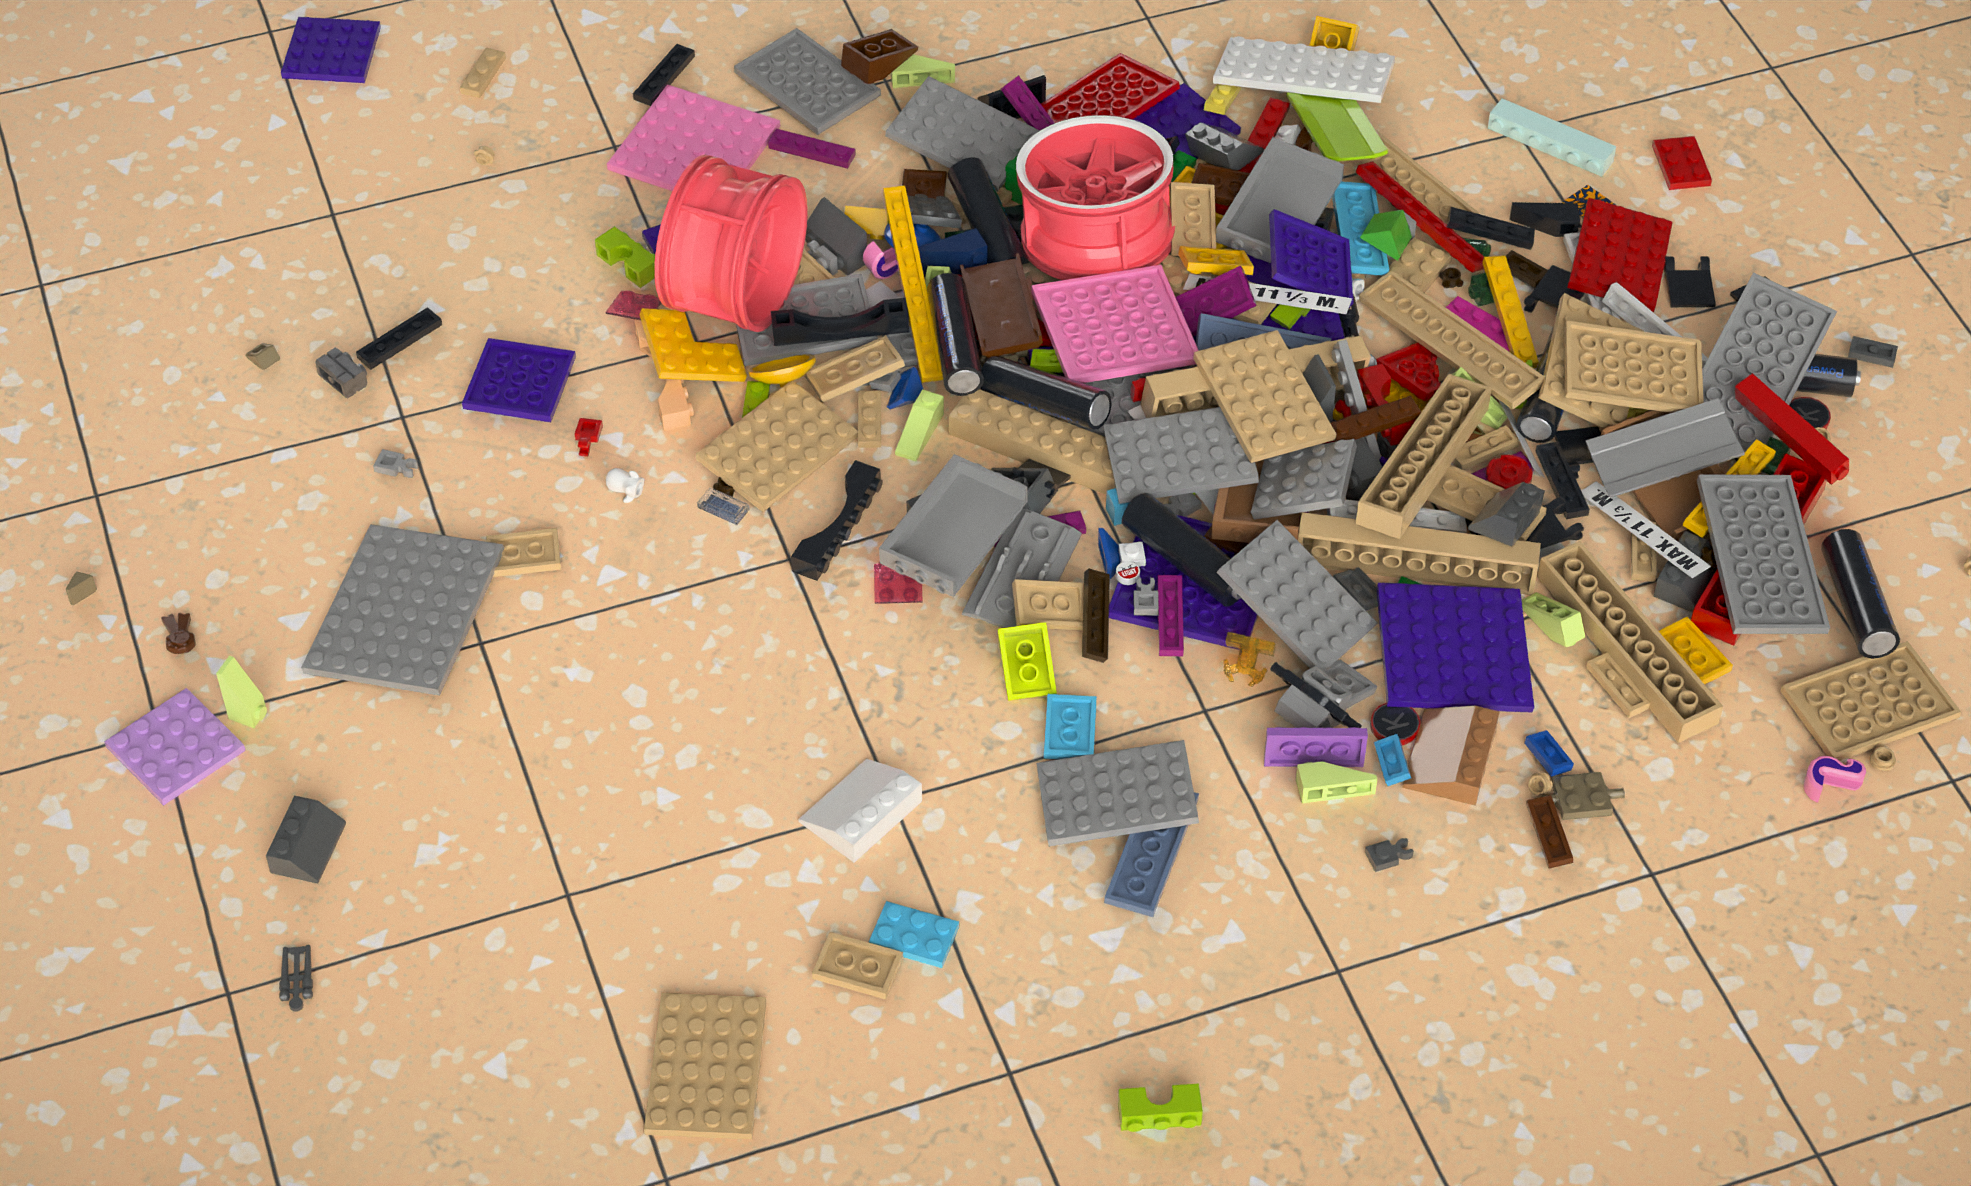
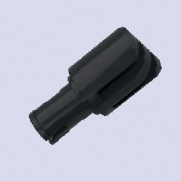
[1338,294,1359,338]

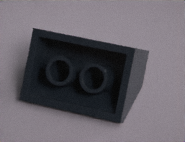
[978,75,1046,119]

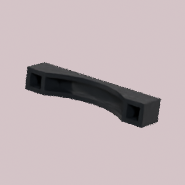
[771,298,909,346]
[791,460,883,581]

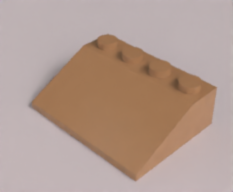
[1402,706,1500,806]

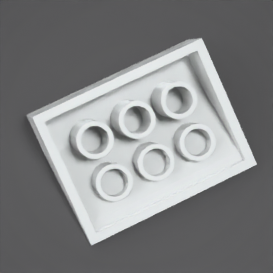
[798,759,922,863]

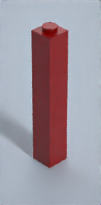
[1735,373,1849,485]

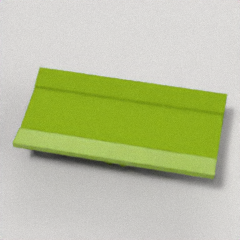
[1286,92,1388,161]

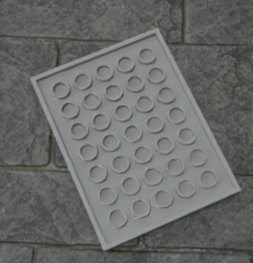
[301,524,504,696]

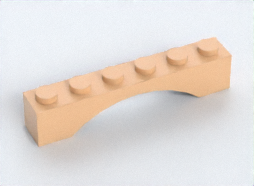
[634,318,694,431]

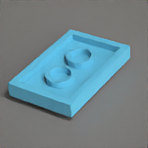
[1044,694,1097,760]
[869,901,959,968]

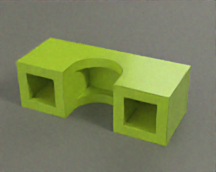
[595,226,655,288]
[1118,1083,1203,1132]

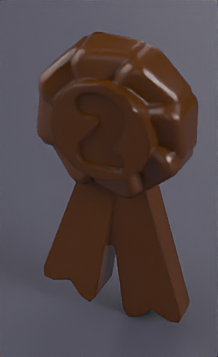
[161,613,196,654]

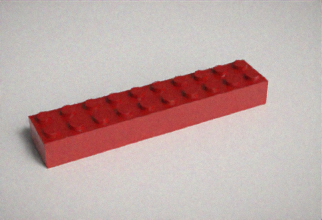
[1691,454,1827,646]

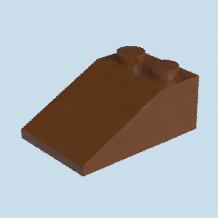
[841,29,918,84]

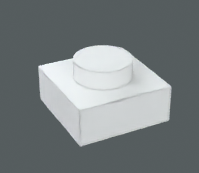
[1118,542,1146,566]

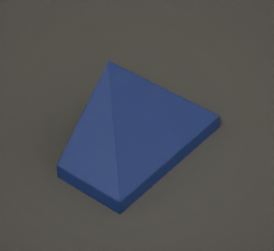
[887,367,924,409]
[1098,528,1121,579]

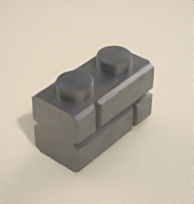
[315,347,367,399]

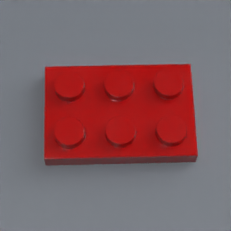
[1652,136,1712,190]

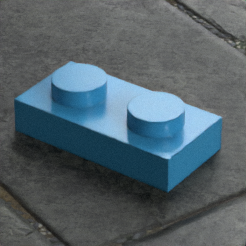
[1374,734,1411,786]

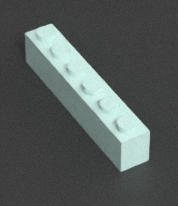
[1488,98,1616,177]

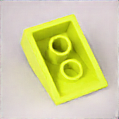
[997,622,1057,701]

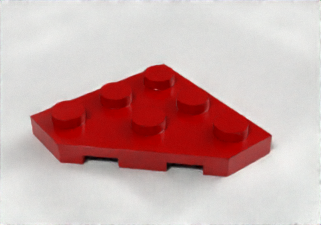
[1376,343,1441,401]

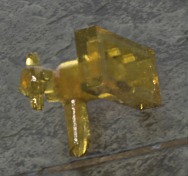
[1223,632,1276,687]

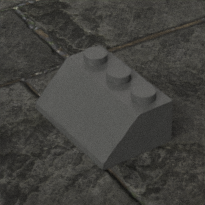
[1185,122,1264,171]
[805,197,867,276]
[1468,482,1545,547]
[1653,531,1715,613]
[266,795,346,884]

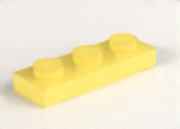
[1204,84,1241,115]

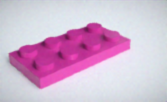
[1445,296,1510,352]

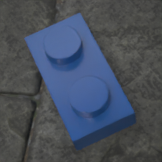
[1525,730,1574,777]

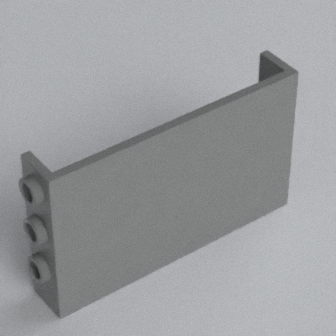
[1216,137,1344,263]
[879,454,1028,597]

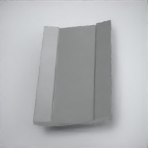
[1586,398,1745,498]
[962,508,1082,628]

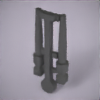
[279,945,313,1012]

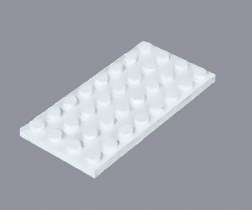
[1213,36,1395,103]

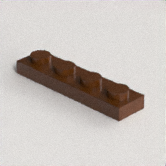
[1330,396,1421,442]

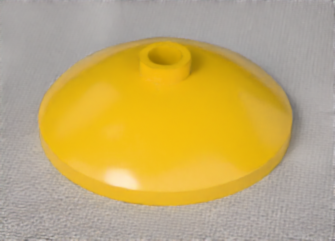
[748,354,816,387]

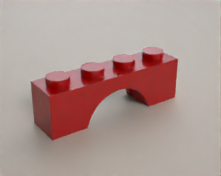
[1357,364,1416,446]

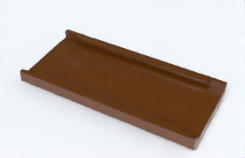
[960,253,1043,358]

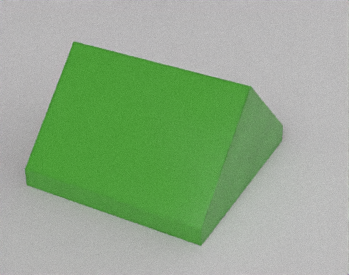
[1360,210,1412,261]

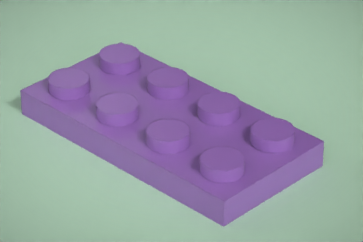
[1264,727,1368,767]

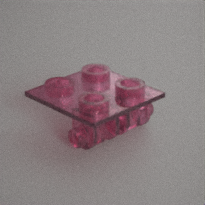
[606,291,661,320]
[874,561,923,604]

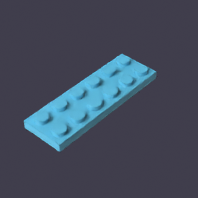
[1332,181,1389,276]

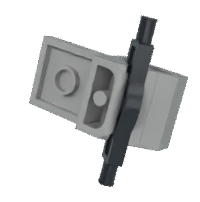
[1270,659,1377,728]

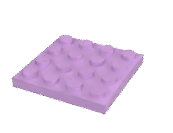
[104,688,246,806]

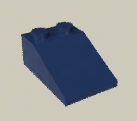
[918,228,987,279]

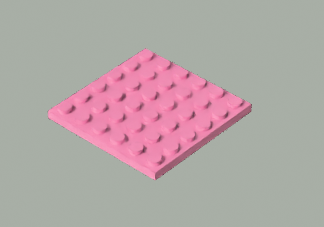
[607,85,780,191]
[1031,265,1199,383]

